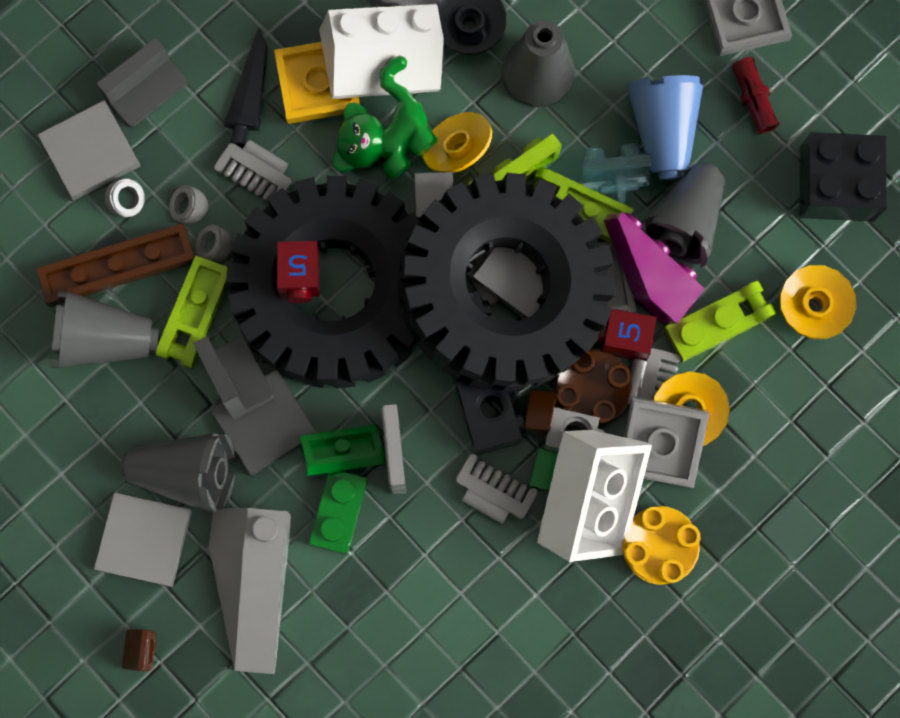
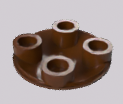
[555,349,632,425]

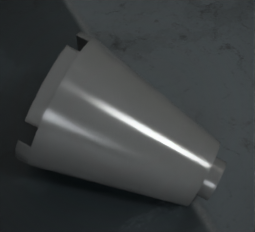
[502,20,575,108]
[641,163,725,270]
[51,290,159,368]
[121,433,235,512]

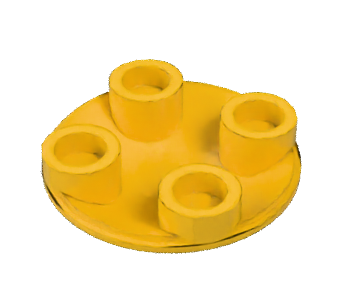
[622,506,701,585]

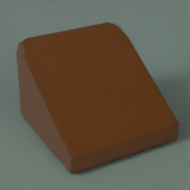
[524,390,557,437]
[122,629,157,672]

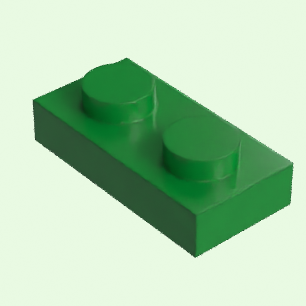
[300,424,385,476]
[309,471,368,555]

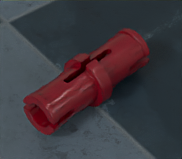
[731,57,780,134]

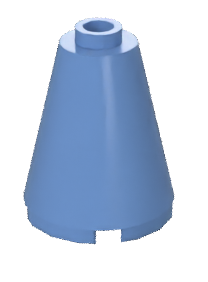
[628,75,703,180]

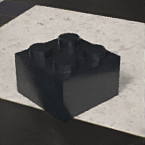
[800,132,887,222]

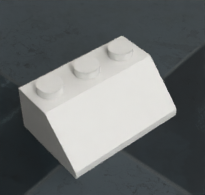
[319,4,444,99]
[537,430,652,562]

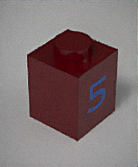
[277,241,320,303]
[596,309,656,361]

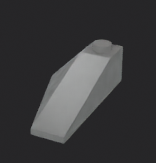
[209,508,292,674]

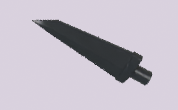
[224,27,268,147]

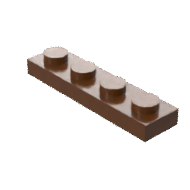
[36,223,195,307]

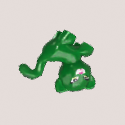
[332,55,438,181]

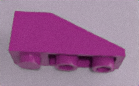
[603,212,705,324]

